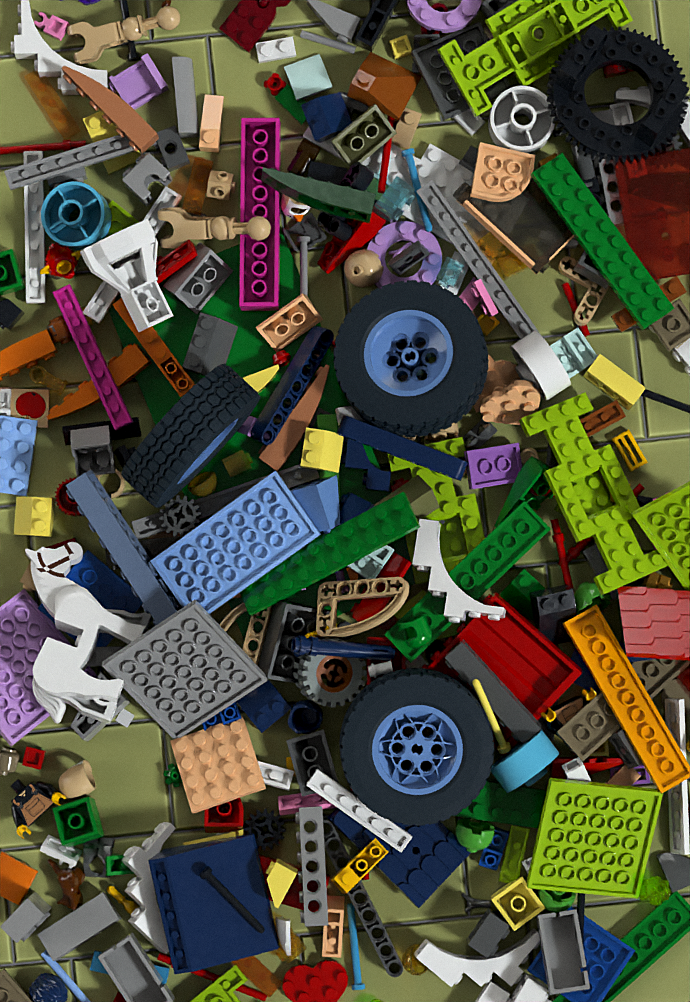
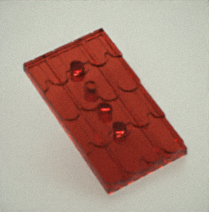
[614,147,690,280]

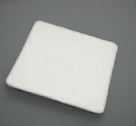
[116,709,134,727]

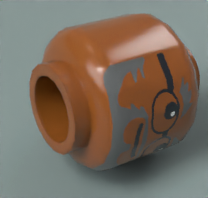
[47,315,72,345]

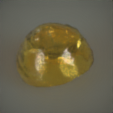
[188,471,217,497]
[402,944,428,976]

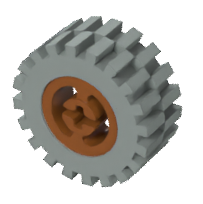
[293,637,367,707]

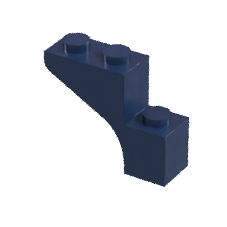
[342,437,391,492]

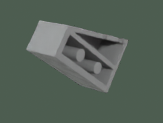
[71,672,130,741]

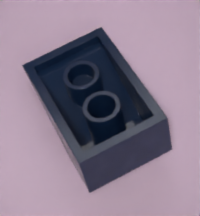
[236,679,292,733]

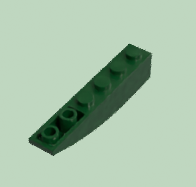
[261,167,376,223]

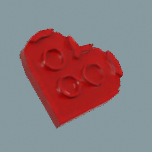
[282,960,348,1002]

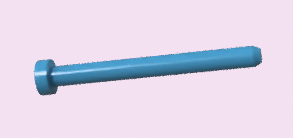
[401,148,432,232]
[347,903,365,990]

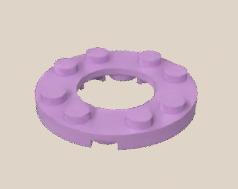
[406,0,482,33]
[367,221,442,289]

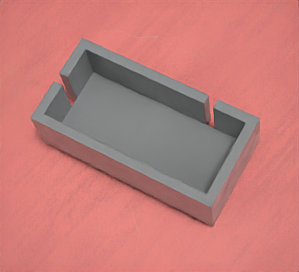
[536,909,590,995]
[98,932,175,1002]

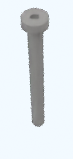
[297,236,310,296]

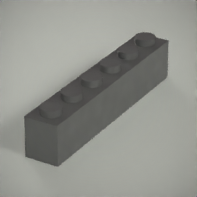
[445,639,541,744]

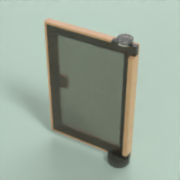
[453,178,574,275]

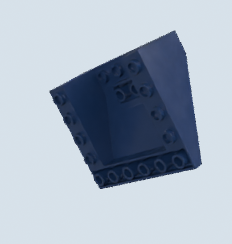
[148,833,280,974]

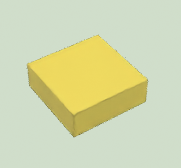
[389,34,413,60]

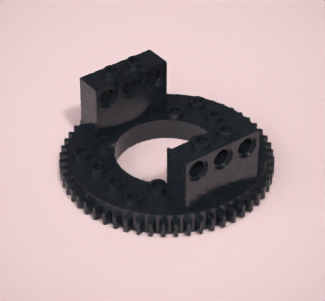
[546,24,690,165]

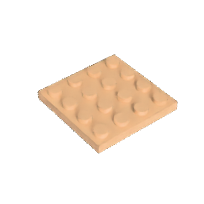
[170,716,266,814]

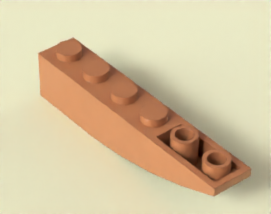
[62,66,159,154]
[258,364,330,472]

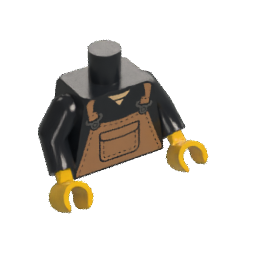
[541,687,597,737]
[10,779,66,839]

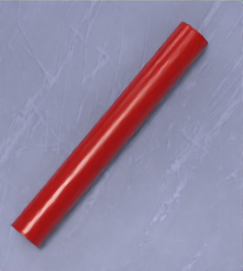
[561,282,591,337]

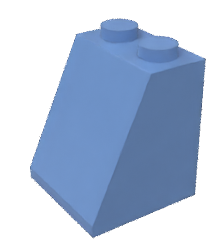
[290,475,341,534]

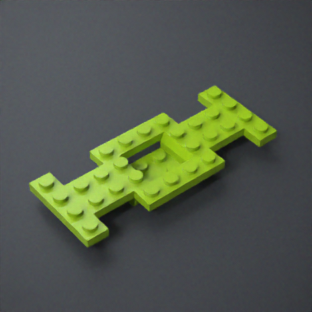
[519,392,668,596]
[387,437,485,639]

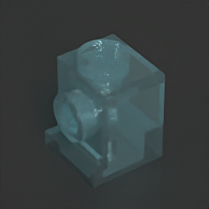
[436,256,464,289]

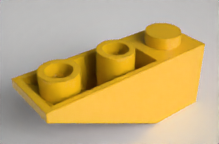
[330,838,388,894]

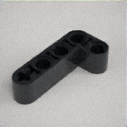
[317,162,374,241]

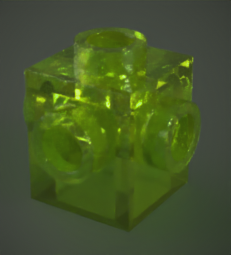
[639,876,671,905]

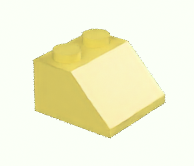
[300,427,344,473]
[14,497,55,537]
[266,858,298,908]
[491,876,545,931]

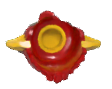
[40,243,81,280]

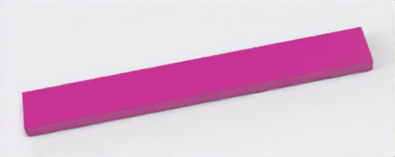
[52,284,133,431]

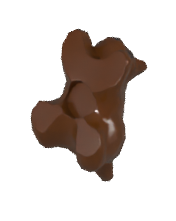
[48,859,85,910]

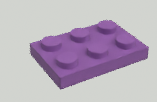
[464,443,522,489]

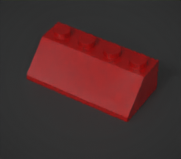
[350,552,412,629]

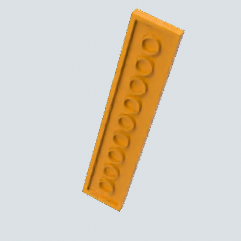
[563,604,690,794]

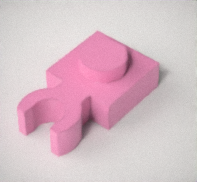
[34,12,70,41]

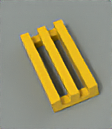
[612,429,648,472]

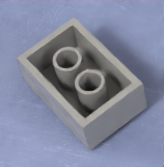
[0,892,52,943]

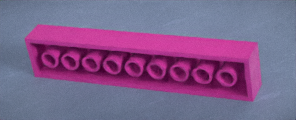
[239,118,281,311]

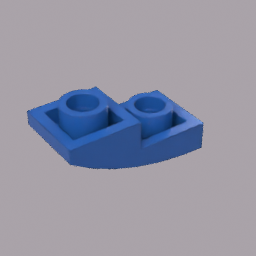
[202,702,242,731]
[478,826,509,871]

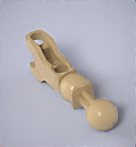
[66,6,180,65]
[157,207,271,249]

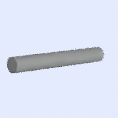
[300,30,356,54]

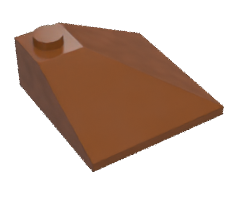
[347,52,422,120]

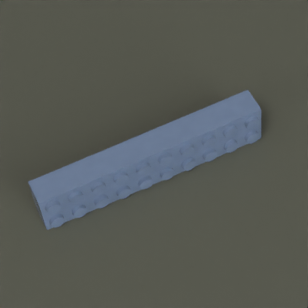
[66,470,182,626]

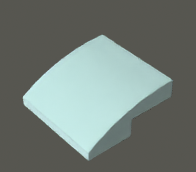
[284,54,332,101]
[550,328,598,379]
[347,545,395,579]

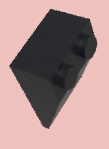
[530,584,576,645]

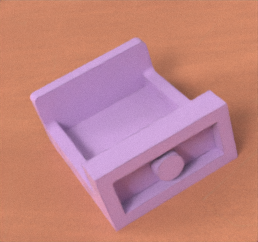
[108,53,169,110]

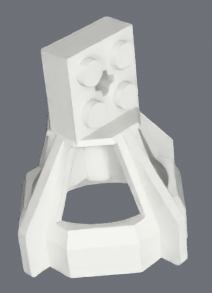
[80,219,173,332]

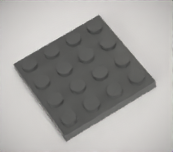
[411,22,511,121]

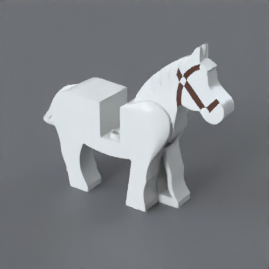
[25,542,152,725]

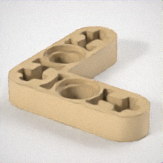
[558,256,609,326]

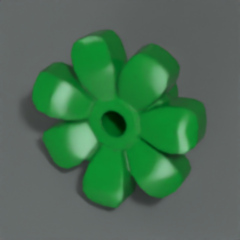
[163,763,183,787]

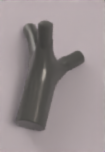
[461,893,491,912]

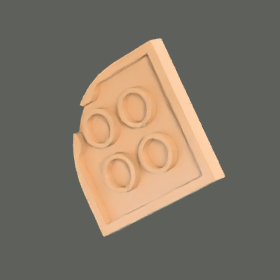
[470,142,536,202]

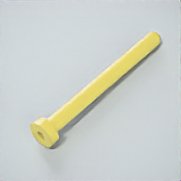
[472,679,512,754]

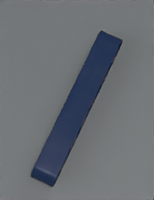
[251,326,334,445]
[336,415,468,481]

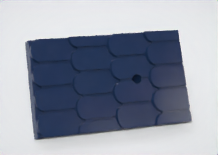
[327,791,471,908]

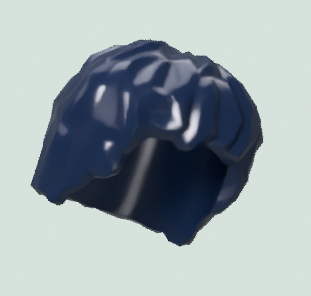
[288,700,323,734]
[29,973,68,1002]

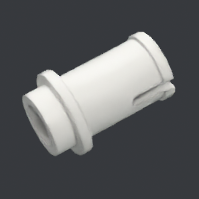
[368,661,393,678]

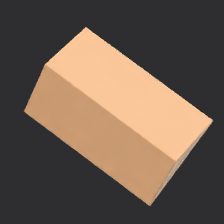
[256,293,323,353]

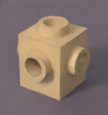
[207,170,236,200]

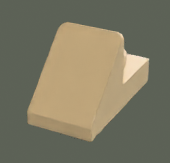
[392,108,422,150]

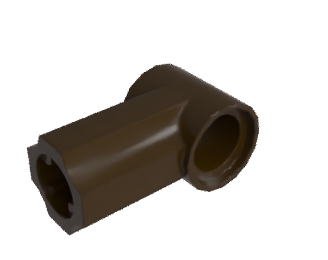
[287,138,321,176]

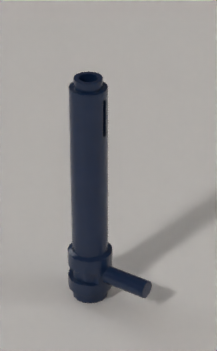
[291,635,395,661]

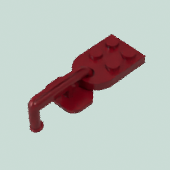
[219,0,291,53]

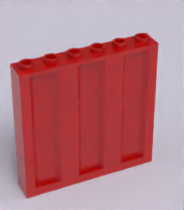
[420,592,582,757]

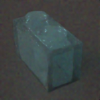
[373,176,415,224]

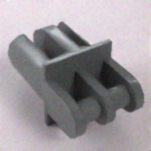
[341,92,368,117]

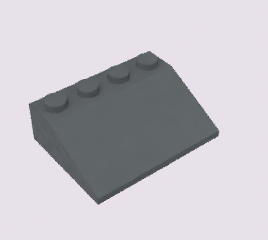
[258,600,331,683]

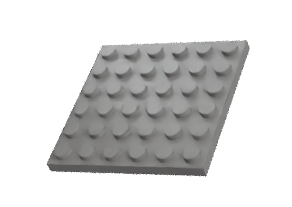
[102,600,268,739]

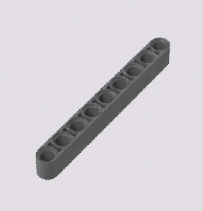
[323,818,403,977]

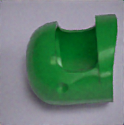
[397,615,432,648]

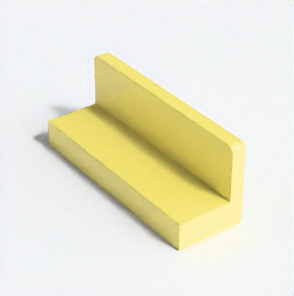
[583,354,645,410]

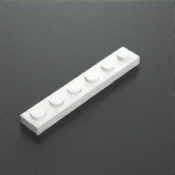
[306,768,413,853]

